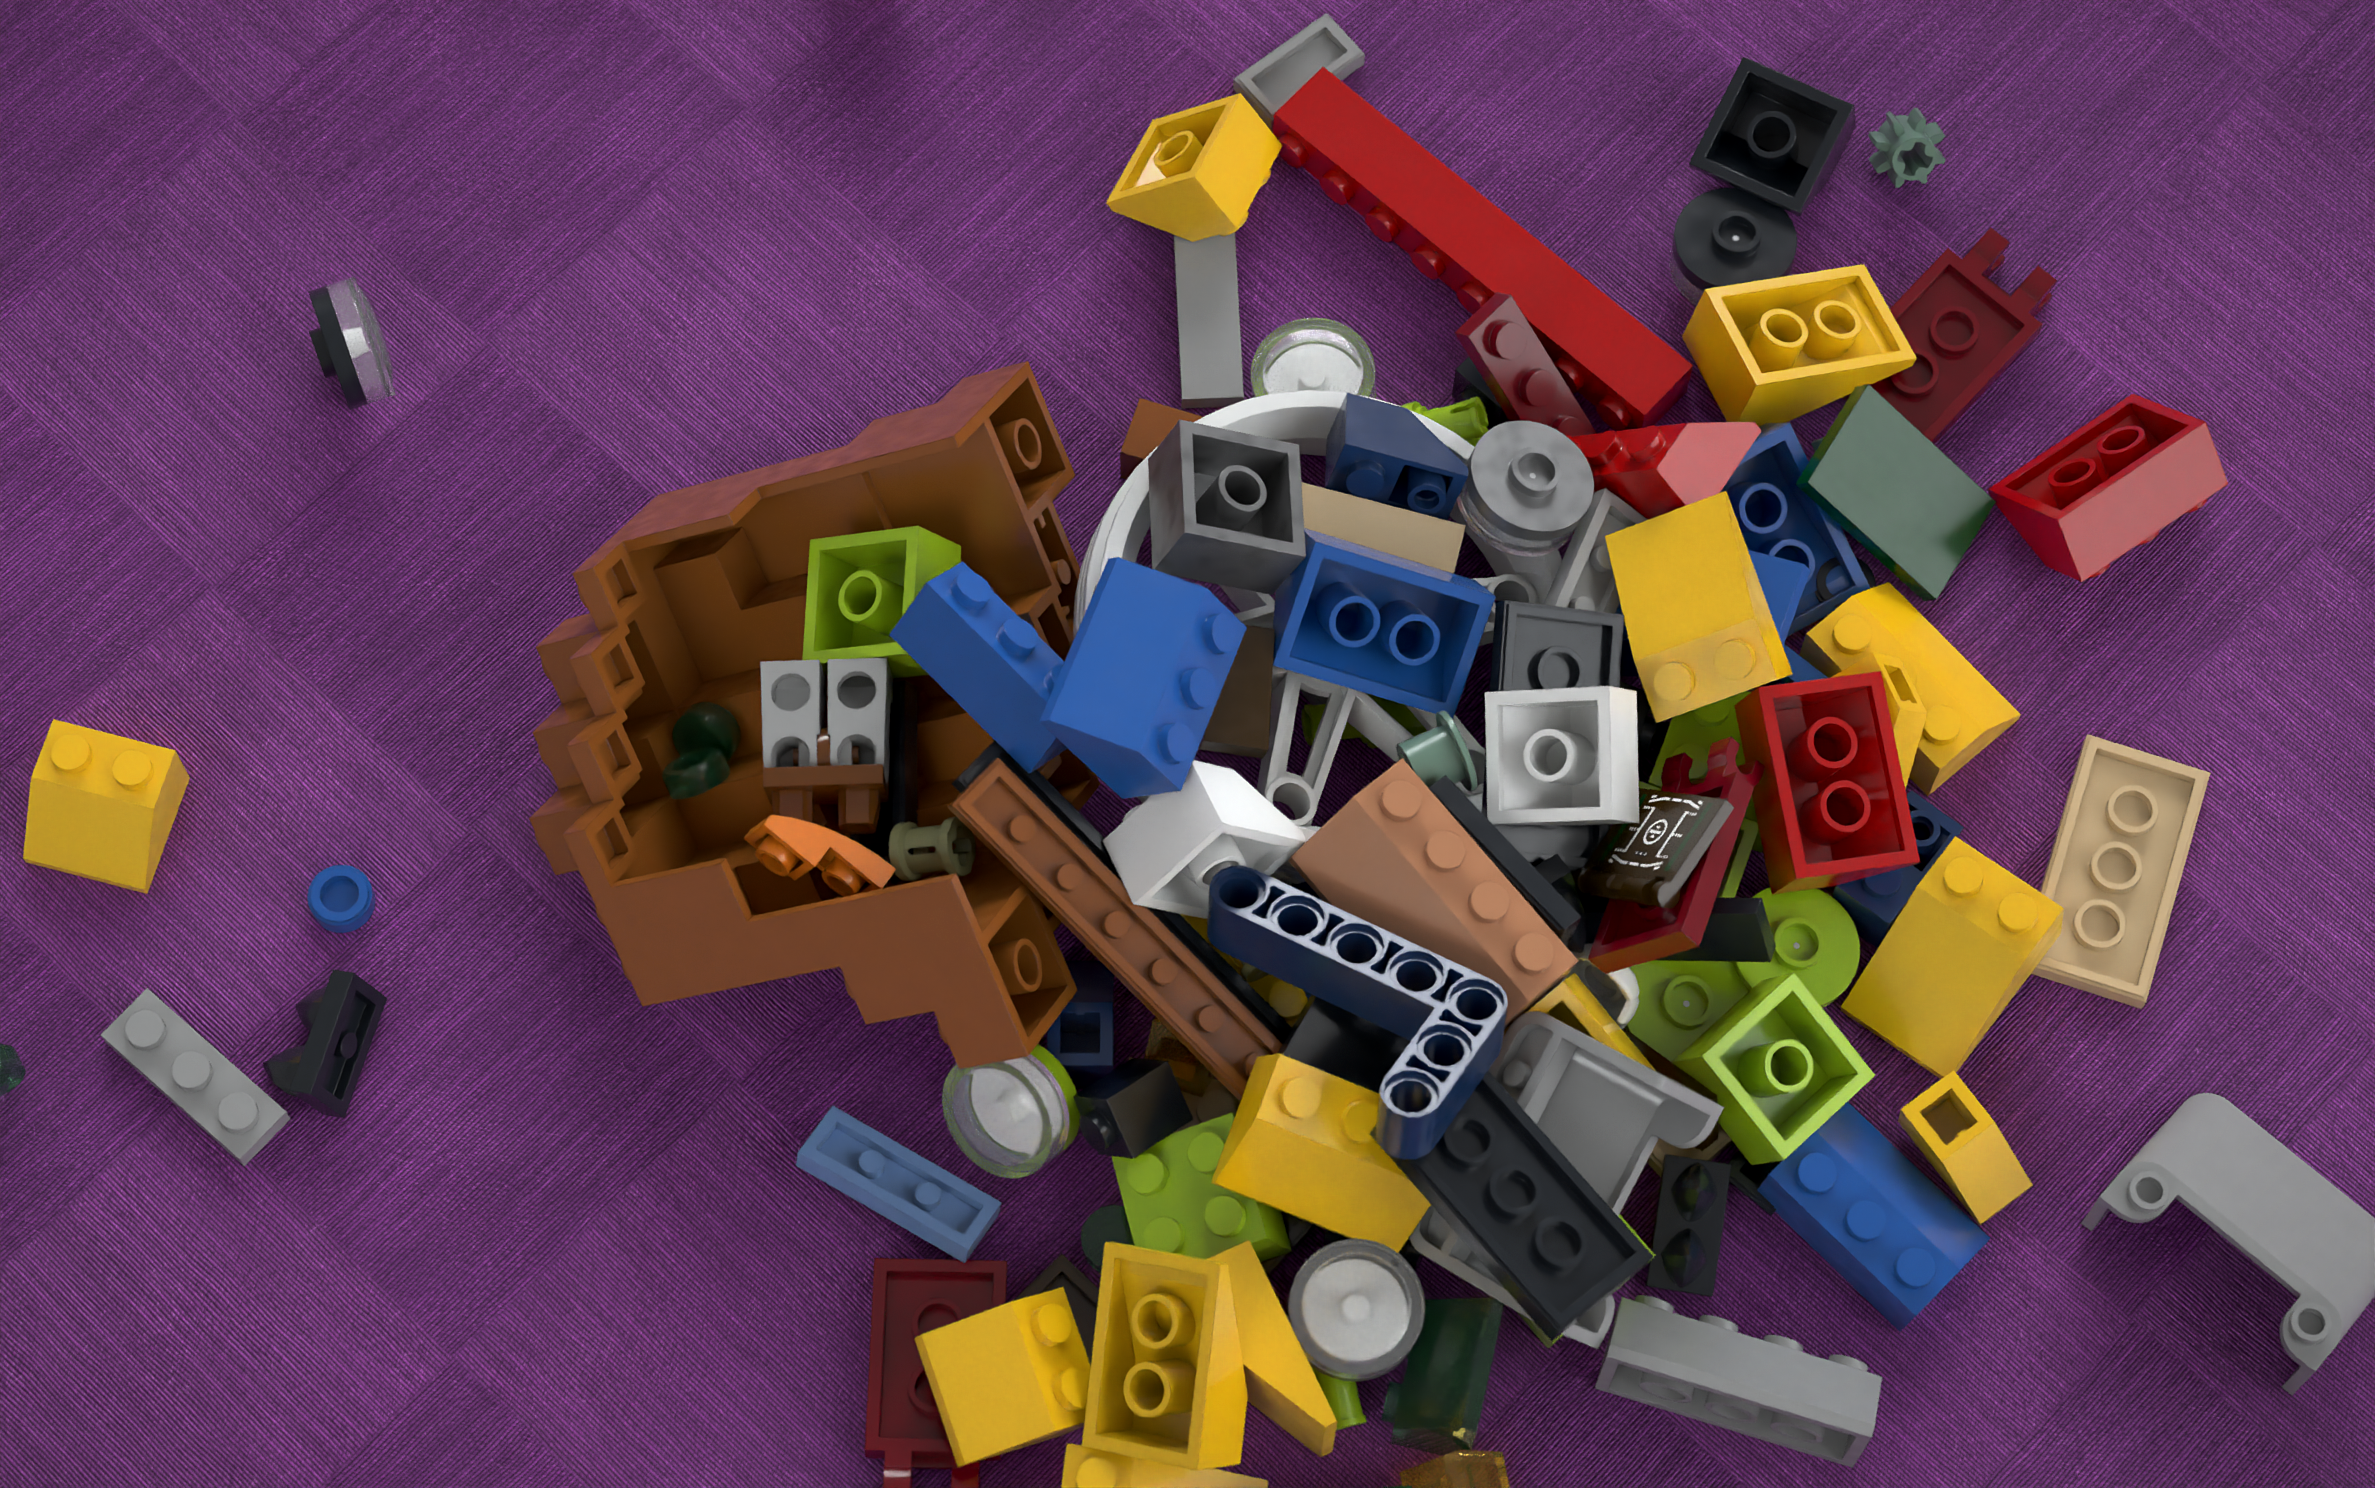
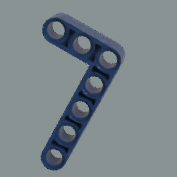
[1207,866,1508,1159]

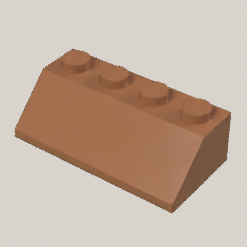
[1289,758,1578,1029]

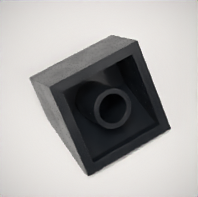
[1689,56,1856,216]

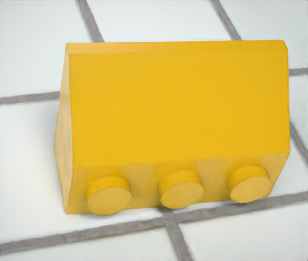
[1799,582,2021,796]
[1211,1053,1431,1255]

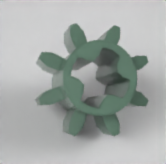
[1868,107,1946,188]

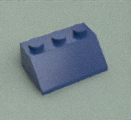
[1273,528,1496,719]
[1039,557,1247,799]
[889,562,1068,774]
[1757,1101,1991,1332]

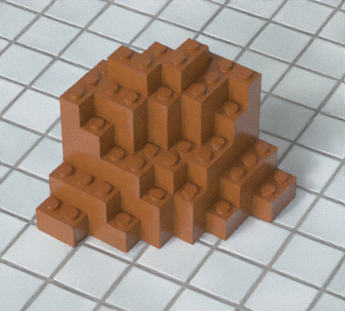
[529,361,1101,1069]

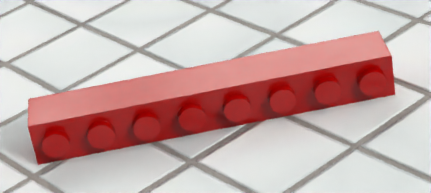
[1273,67,1693,431]

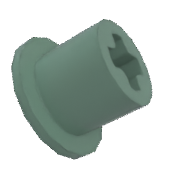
[1396,710,1478,792]

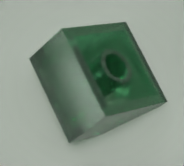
[1381,1298,1504,1462]

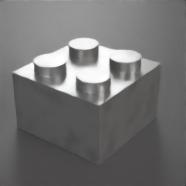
[1148,420,1306,595]

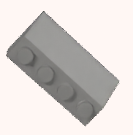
[1595,1295,1882,1468]

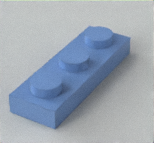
[796,1106,1002,1263]

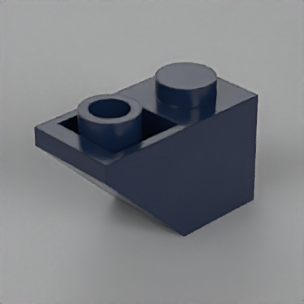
[1325,392,1468,520]
[1832,790,1964,949]
[1047,960,1114,1089]

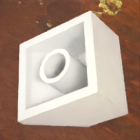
[1485,686,1639,825]
[1103,760,1307,919]

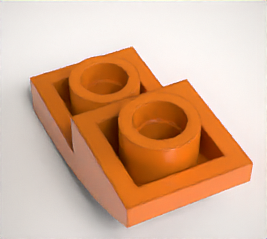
[744,815,896,897]

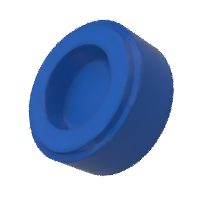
[307,865,376,933]

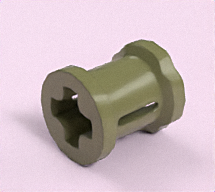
[889,817,976,881]

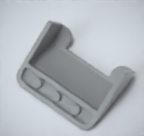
[1409,1011,1724,1349]
[2081,1093,2375,1395]

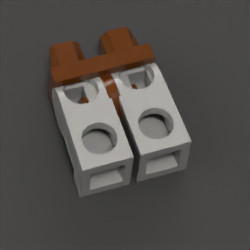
[760,658,893,834]

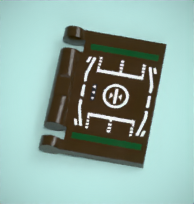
[1572,788,1735,909]

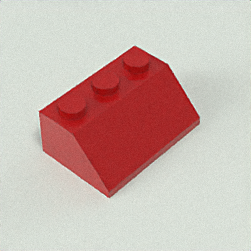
[1987,394,2228,582]
[1567,422,1761,535]
[1734,671,1920,895]

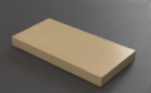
[2031,734,2210,1009]

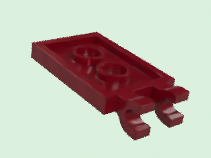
[1842,228,2057,444]
[1588,737,1765,974]
[865,1258,1008,1488]

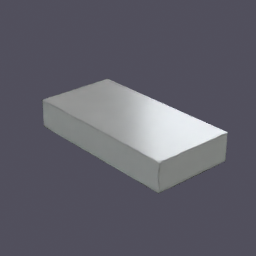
[1233,13,1365,130]

